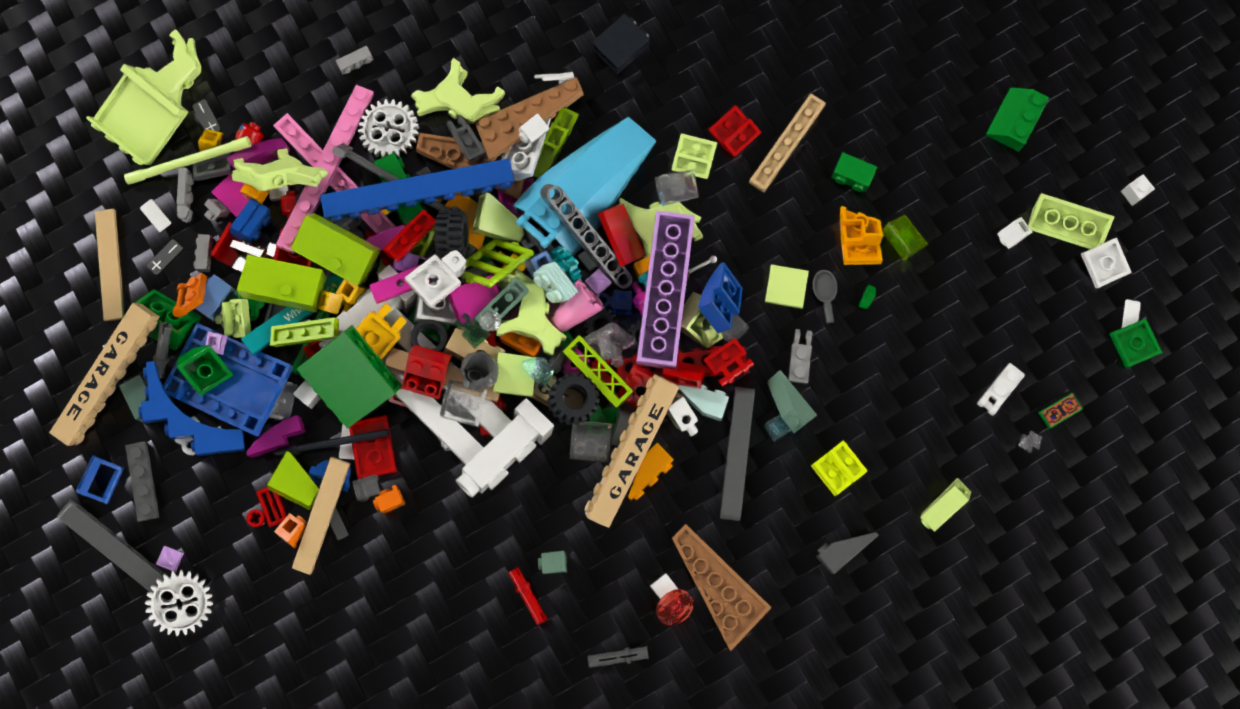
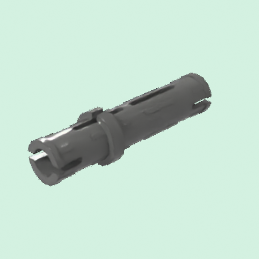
[153,322,172,379]
[588,646,649,668]

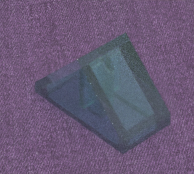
[764,415,792,442]

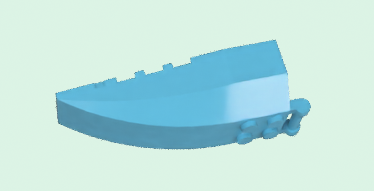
[513,117,656,257]

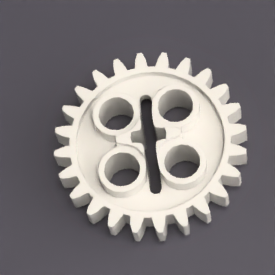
[358,99,419,158]
[145,570,213,636]

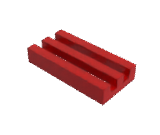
[256,487,288,528]

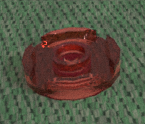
[656,589,694,626]

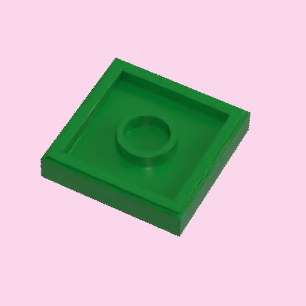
[1109,318,1163,368]

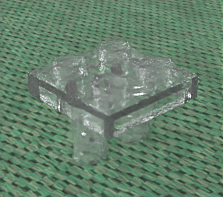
[582,322,635,367]

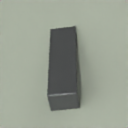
[330,507,348,540]

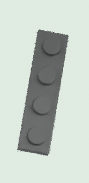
[125,441,159,522]

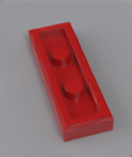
[383,209,436,263]

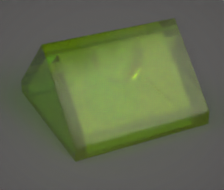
[882,215,928,261]

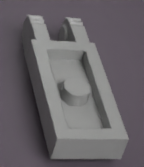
[177,168,194,223]
[788,329,812,384]

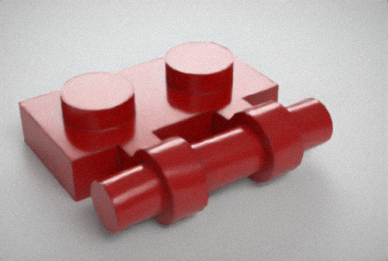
[703,338,754,387]

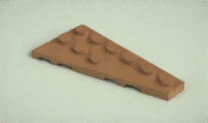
[475,77,584,162]
[416,133,525,199]
[672,524,772,651]

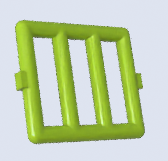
[459,238,534,287]

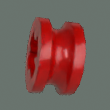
[246,509,266,527]

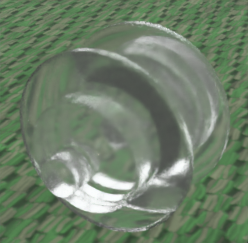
[480,311,501,331]
[1019,431,1042,452]

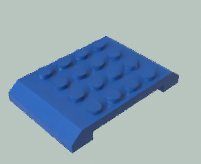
[163,323,294,437]

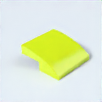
[811,440,867,496]

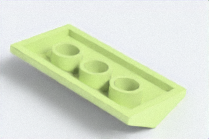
[1028,193,1114,249]

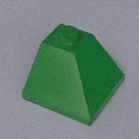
[177,345,233,396]

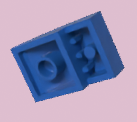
[698,262,743,333]

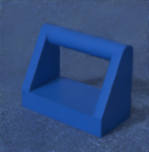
[76,455,124,504]

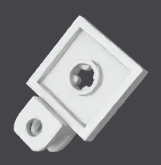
[405,250,466,308]

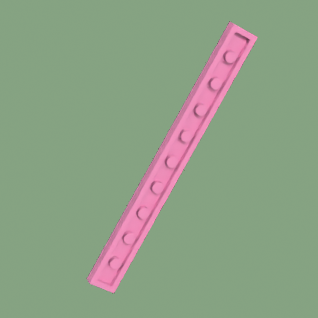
[276,85,374,254]
[273,113,396,234]

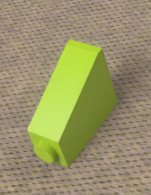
[267,451,319,510]

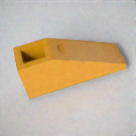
[628,443,674,501]

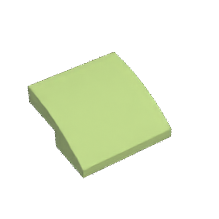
[671,133,717,179]

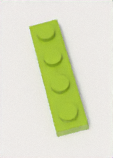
[270,317,339,347]

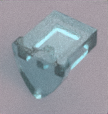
[523,357,554,387]

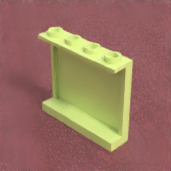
[86,64,188,165]

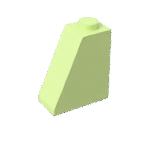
[472,193,524,243]
[920,478,971,532]

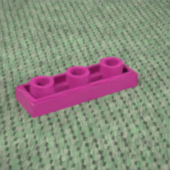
[369,265,432,304]

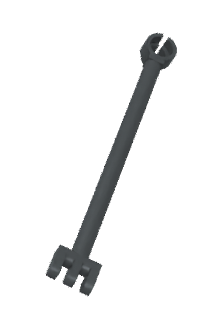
[332,143,462,211]

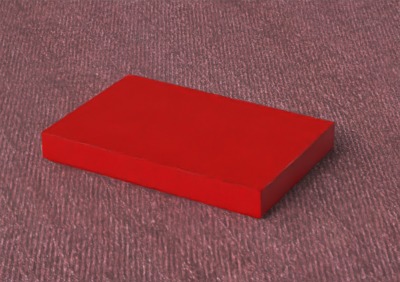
[598,203,646,267]
[349,415,397,480]

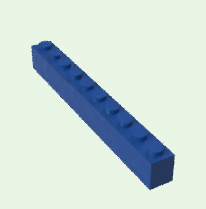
[320,158,515,222]

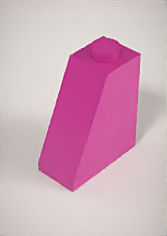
[447,275,500,328]

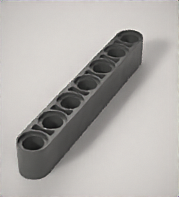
[540,184,632,289]
[720,386,755,521]
[57,500,169,597]

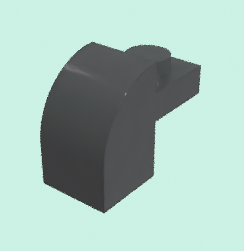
[611,403,637,446]

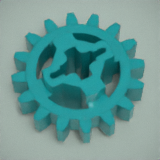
[549,245,582,284]

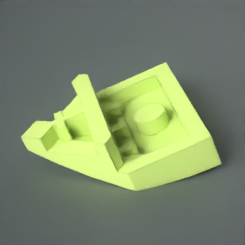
[214,299,251,338]

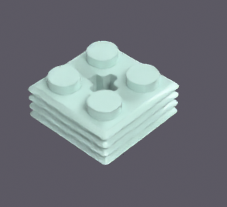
[533,262,578,303]

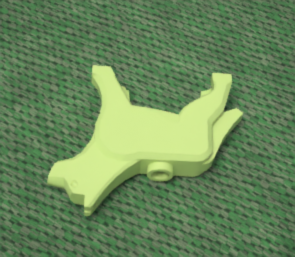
[135,29,201,105]
[411,58,505,124]
[232,148,328,191]
[617,198,703,259]
[496,269,566,355]

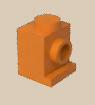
[373,485,405,513]
[274,513,307,549]

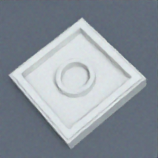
[1081,238,1132,288]

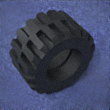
[434,211,469,259]
[547,373,600,425]

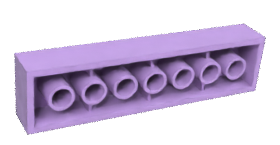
[636,211,695,369]

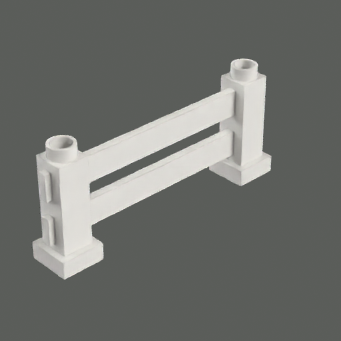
[319,265,554,497]

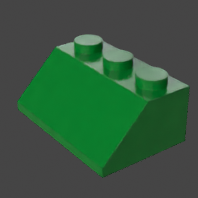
[986,88,1049,152]
[135,289,201,351]

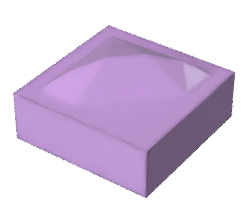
[585,269,612,296]
[205,331,228,355]
[156,546,184,572]

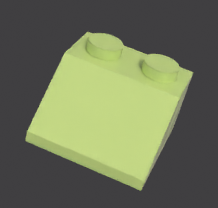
[680,292,714,348]

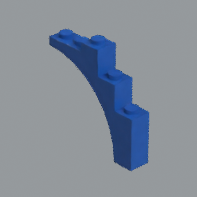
[138,361,246,456]

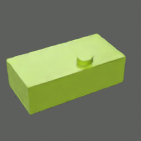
[291,213,381,286]
[237,254,327,313]

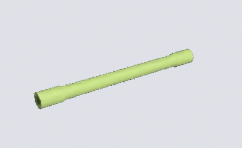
[124,136,251,185]

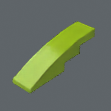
[533,107,579,178]

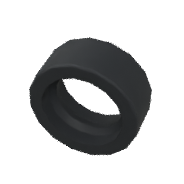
[410,319,447,353]

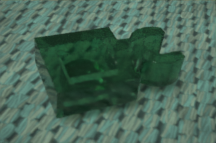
[455,313,490,349]

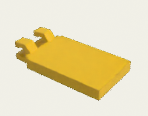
[355,303,407,360]

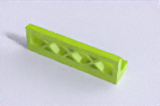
[563,335,634,408]

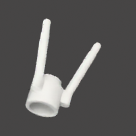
[534,72,574,85]

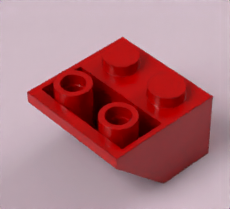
[401,345,452,399]

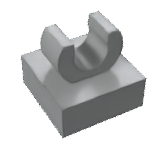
[204,199,231,221]

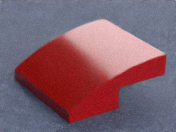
[708,105,762,157]

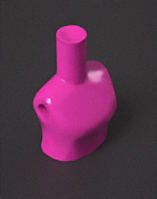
[631,281,646,316]

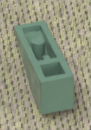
[475,277,530,332]
[767,370,817,433]

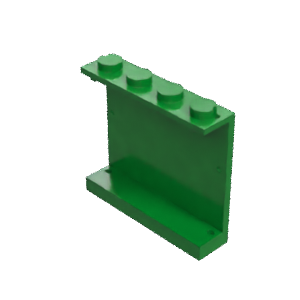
[297,325,402,429]

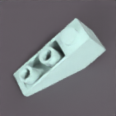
[676,384,729,421]

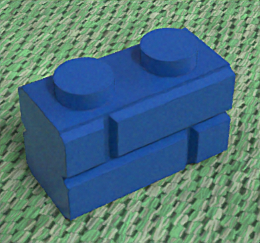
[230,199,272,244]

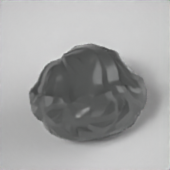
[460,351,499,390]

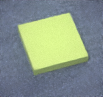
[765,265,809,309]
[493,352,537,397]

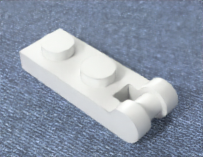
[977,363,1025,416]

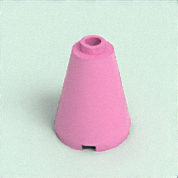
[551,280,604,332]

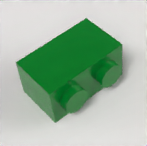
[831,152,877,192]

